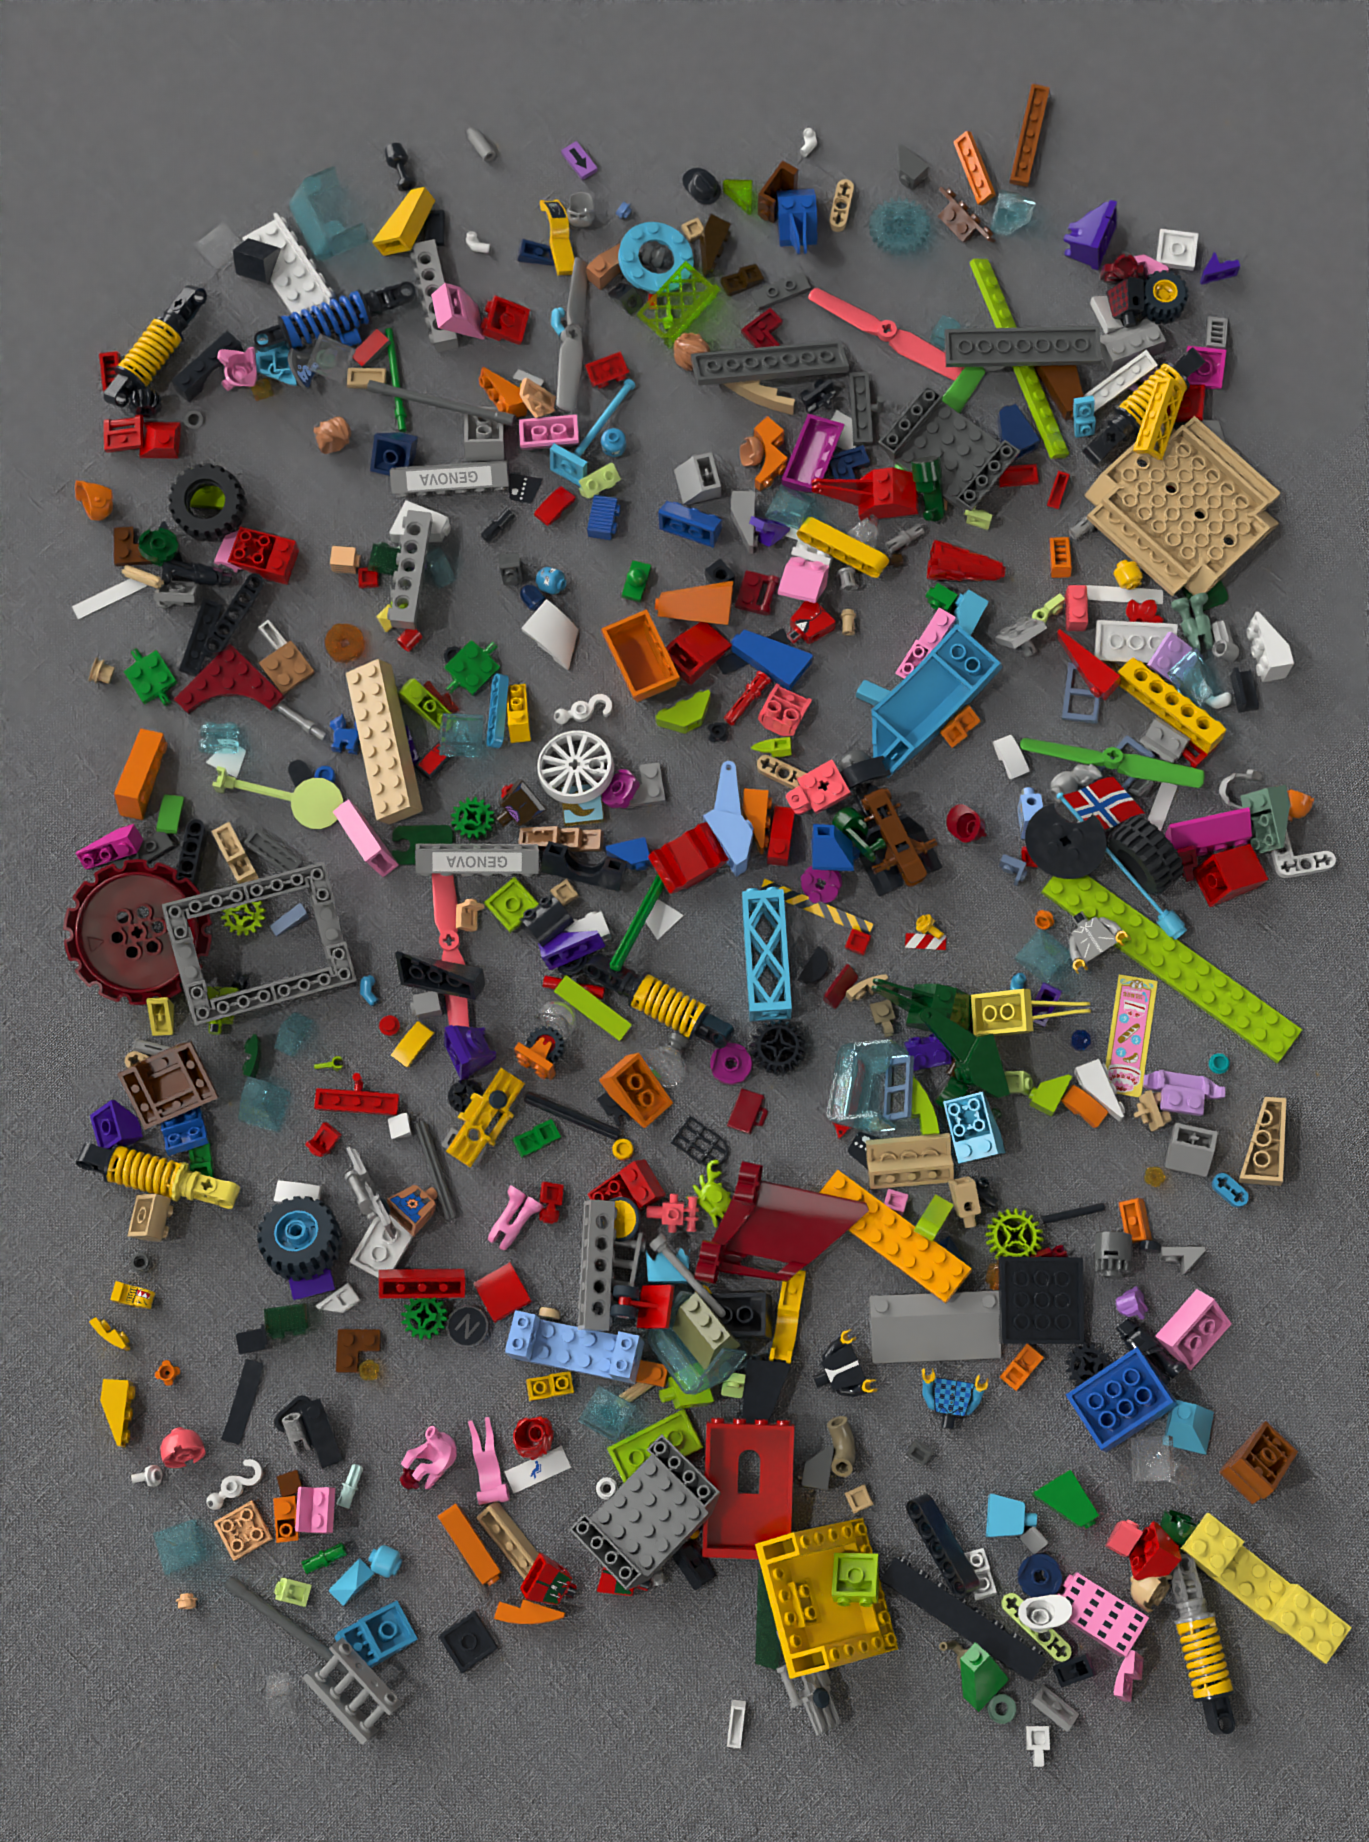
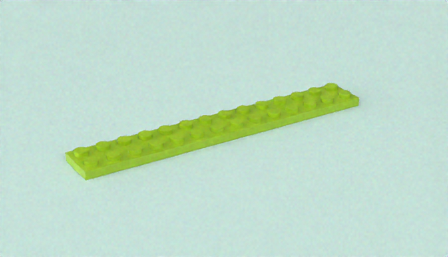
[1041,875,1302,1063]

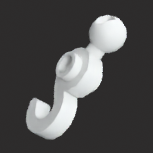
[554,694,612,724]
[206,1459,263,1510]

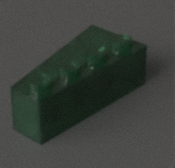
[755,1569,782,1670]

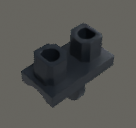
[800,379,836,414]

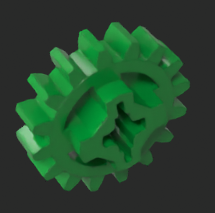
[451,797,495,841]
[401,1298,448,1341]

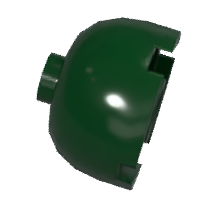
[1160,1510,1200,1550]

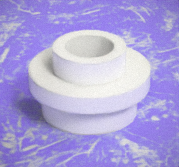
[596,1477,618,1500]

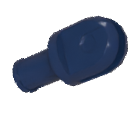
[520,584,546,611]

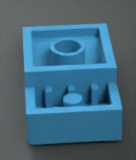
[334,1601,418,1668]

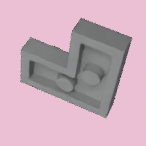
[626,763,665,808]

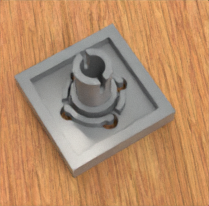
[995,616,1047,656]

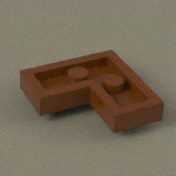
[114,526,152,566]
[336,1329,381,1373]

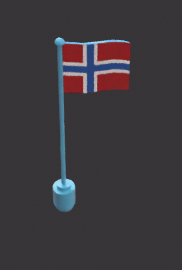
[1057,777,1187,940]

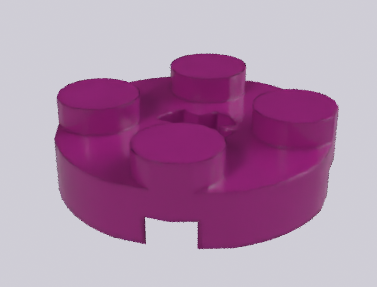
[601,769,640,808]
[801,865,842,903]
[710,1043,752,1085]

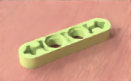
[1001,1593,1071,1662]

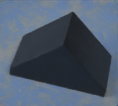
[1052,1653,1097,1688]

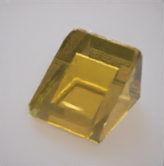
[251,378,274,401]

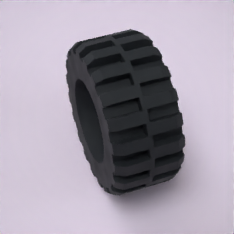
[168,463,247,542]
[1107,816,1184,895]

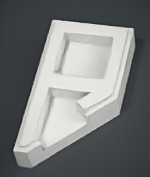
[316,1283,361,1313]

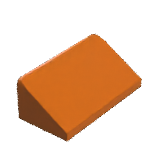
[1119,1198,1152,1244]

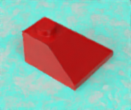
[139,422,181,459]

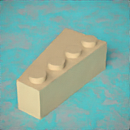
[1238,1097,1286,1186]

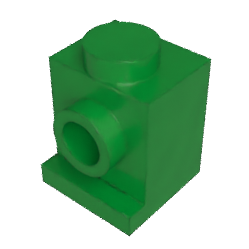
[925,583,958,613]

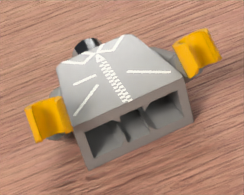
[1069,911,1131,974]

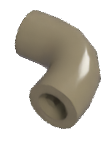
[827,1416,856,1477]

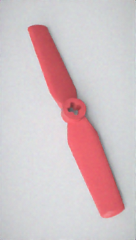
[808,288,965,381]
[432,873,469,1027]

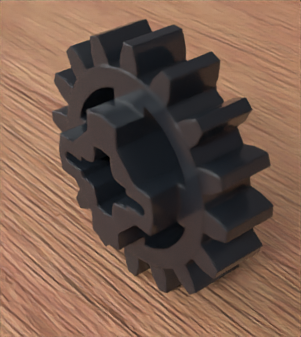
[1064,1343,1112,1388]

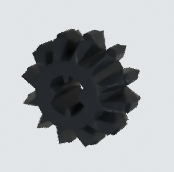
[129,388,162,418]

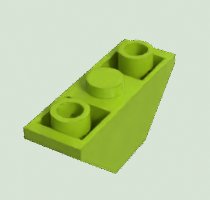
[655,689,711,734]

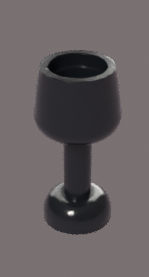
[384,142,416,192]

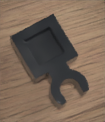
[597,1092,630,1127]

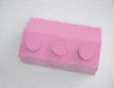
[519,415,580,450]
[1155,1289,1232,1371]

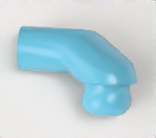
[551,307,565,337]

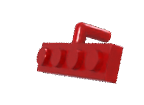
[314,1073,400,1116]

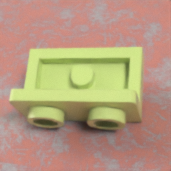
[579,463,621,498]

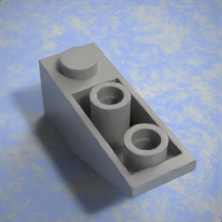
[731,491,759,554]

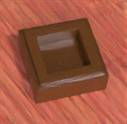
[276,1470,303,1497]

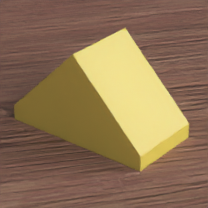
[146,997,174,1036]

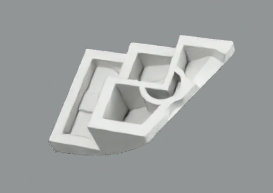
[521,599,578,670]

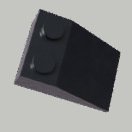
[711,1292,772,1340]

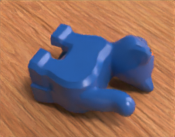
[329,714,360,755]

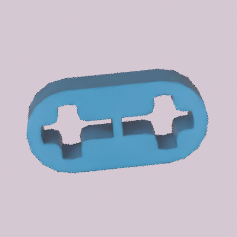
[1212,1173,1249,1208]

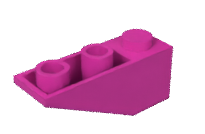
[75,824,144,870]

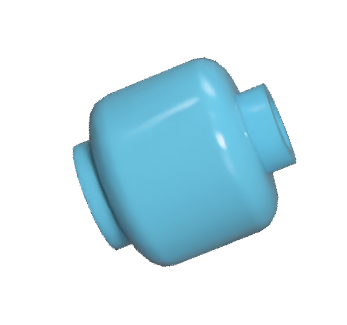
[368,1545,403,1578]

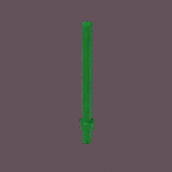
[385,328,407,433]

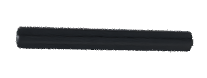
[524,1092,621,1141]

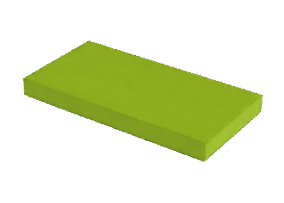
[607,1409,703,1483]

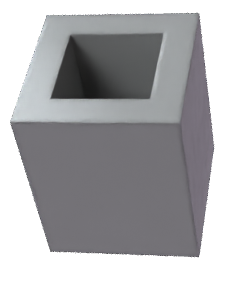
[410,991,443,1020]

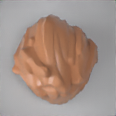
[673,332,710,371]
[313,416,351,454]

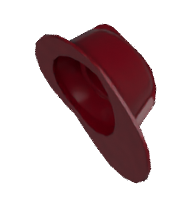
[946,804,987,843]

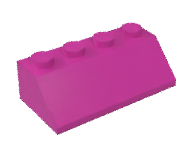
[1165,807,1252,856]

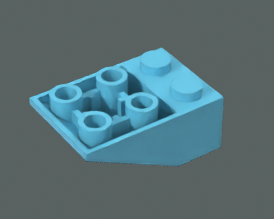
[943,1092,1005,1163]

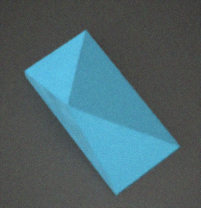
[328,1558,375,1606]

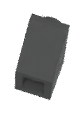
[499,553,523,585]

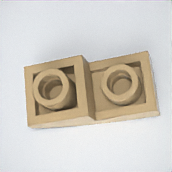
[846,974,888,1002]

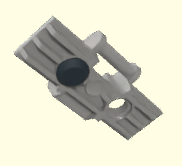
[345,1147,397,1240]
[776,1631,841,1735]

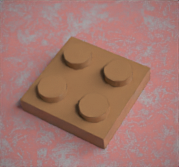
[259,640,315,695]

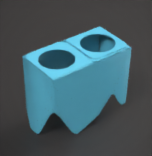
[646,1248,690,1284]

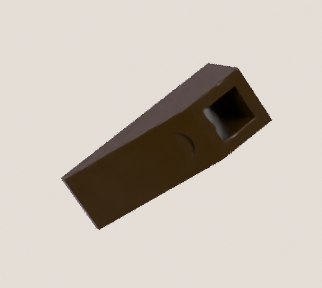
[700,214,731,278]

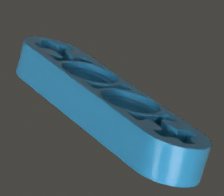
[487,673,509,749]

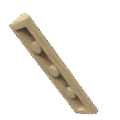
[476,1501,539,1580]

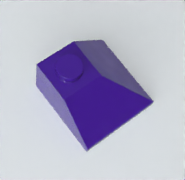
[90,1100,143,1150]

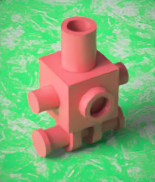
[646,1194,699,1233]

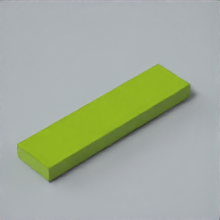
[554,975,632,1041]

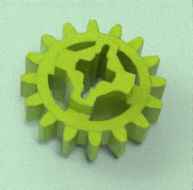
[221,901,266,936]

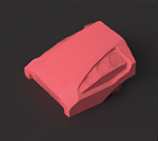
[758,683,812,737]

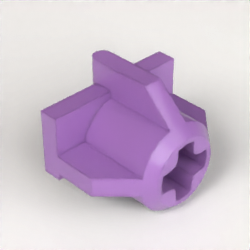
[1116,1286,1149,1320]

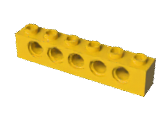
[1117,657,1226,754]

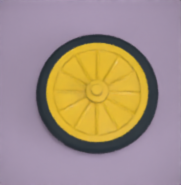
[600,1197,641,1242]

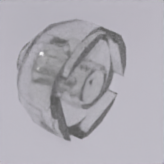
[847,513,881,548]
[534,1000,577,1040]

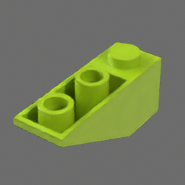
[397,678,458,734]

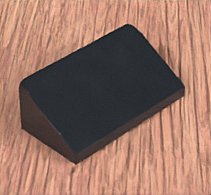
[672,1539,717,1591]

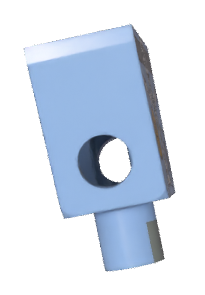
[1018,787,1043,839]

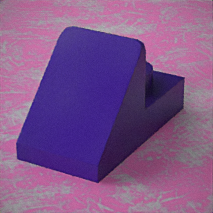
[1200,252,1241,285]
[749,516,790,547]
[1032,982,1062,1027]

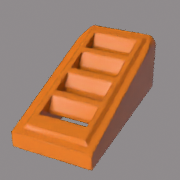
[1049,537,1072,578]

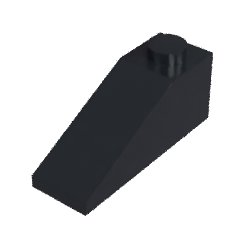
[297,1398,342,1469]

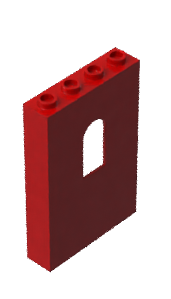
[702,1418,794,1559]

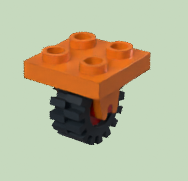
[514,1026,565,1080]

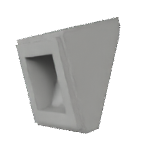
[1020,1526,1048,1554]

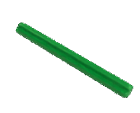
[610,874,665,971]

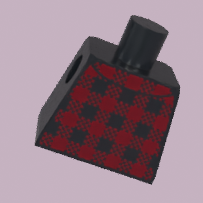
[1106,278,1144,328]

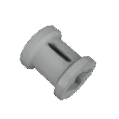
[837,567,858,593]

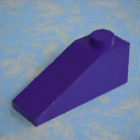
[538,930,606,970]

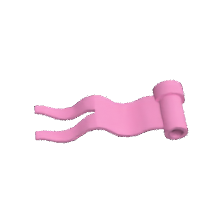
[468,1417,510,1505]

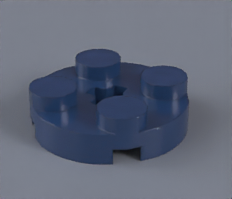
[1017,1554,1062,1598]

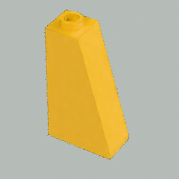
[372,187,435,256]

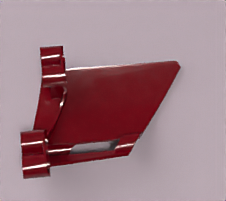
[694,1161,869,1284]

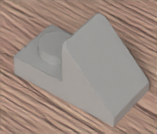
[1159,1247,1205,1275]

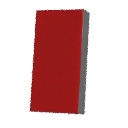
[350,329,391,368]

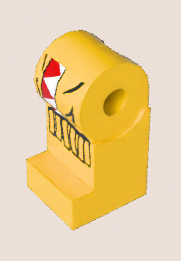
[110,1281,155,1309]

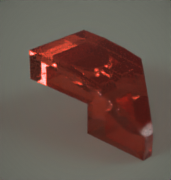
[423,681,459,713]

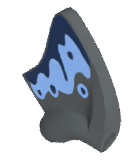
[288,348,322,390]

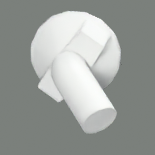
[131,1465,163,1487]

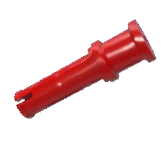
[723,671,772,726]

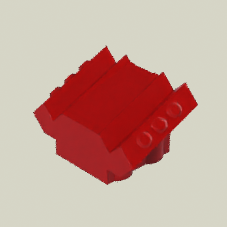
[648,822,729,894]

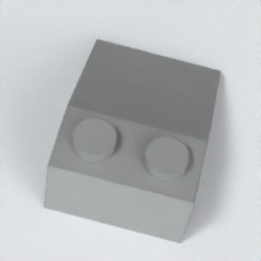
[464,407,504,462]

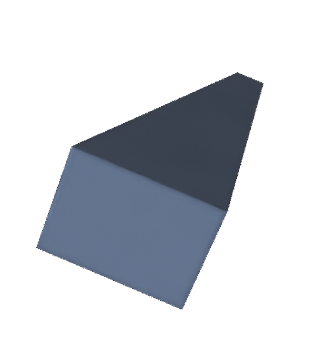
[270,903,309,937]

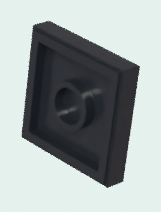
[438,1610,499,1674]

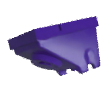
[1064,200,1118,270]
[444,1025,496,1081]

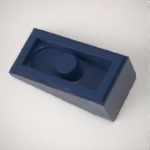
[517,239,555,266]

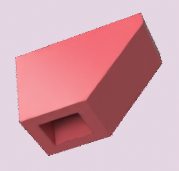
[1105,1519,1143,1557]

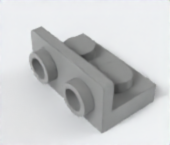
[1139,717,1190,763]

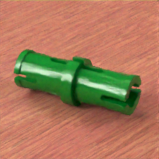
[301,1542,347,1575]

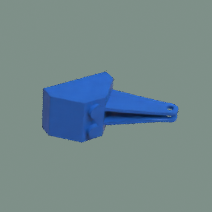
[776,189,817,255]

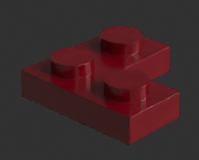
[741,308,783,348]

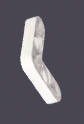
[1271,829,1336,878]

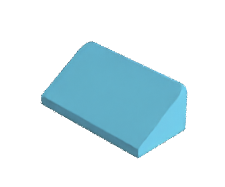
[856,680,891,706]

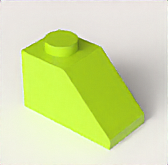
[1028,1074,1072,1117]

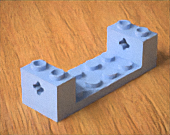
[505,1310,644,1384]

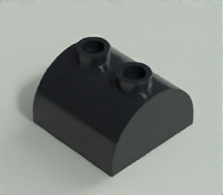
[519,895,574,947]

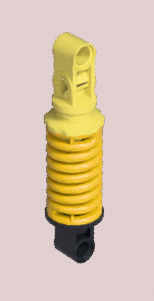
[76,1143,241,1209]

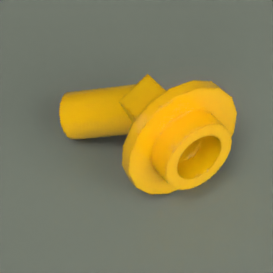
[916,914,944,940]

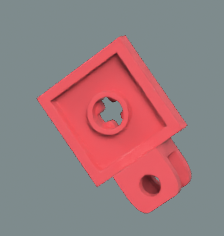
[786,759,852,815]

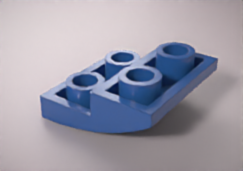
[160,1106,209,1156]

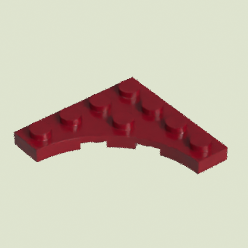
[174,644,285,714]

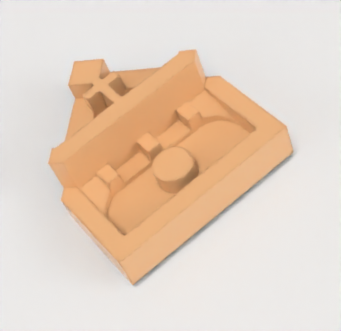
[520,378,556,418]

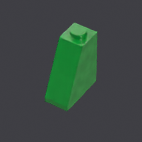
[1031,1469,1099,1529]
[960,1642,1009,1712]

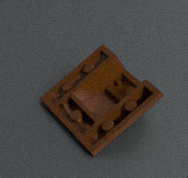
[117,1041,219,1129]

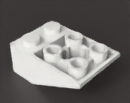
[1247,612,1294,682]

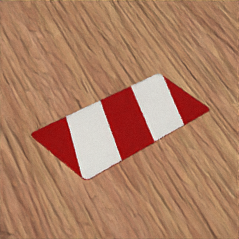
[905,933,946,950]

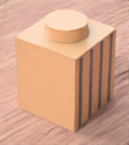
[330,546,361,574]

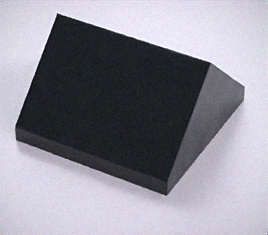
[233,238,281,284]

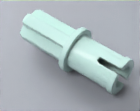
[336,1464,363,1509]

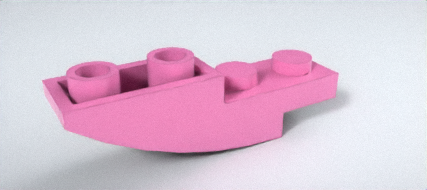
[895,608,957,679]

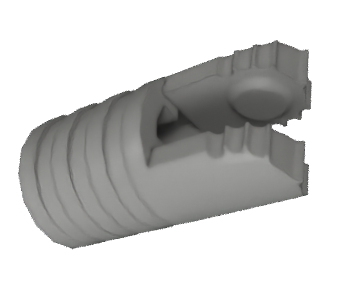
[282,1413,312,1454]

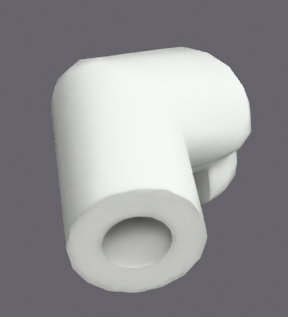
[800,128,817,157]

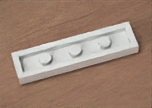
[1083,350,1158,413]

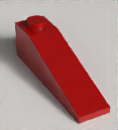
[1057,629,1121,700]

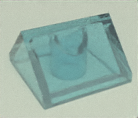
[578,1386,636,1442]

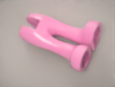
[488,1185,544,1251]

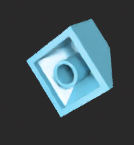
[1163,1400,1214,1455]

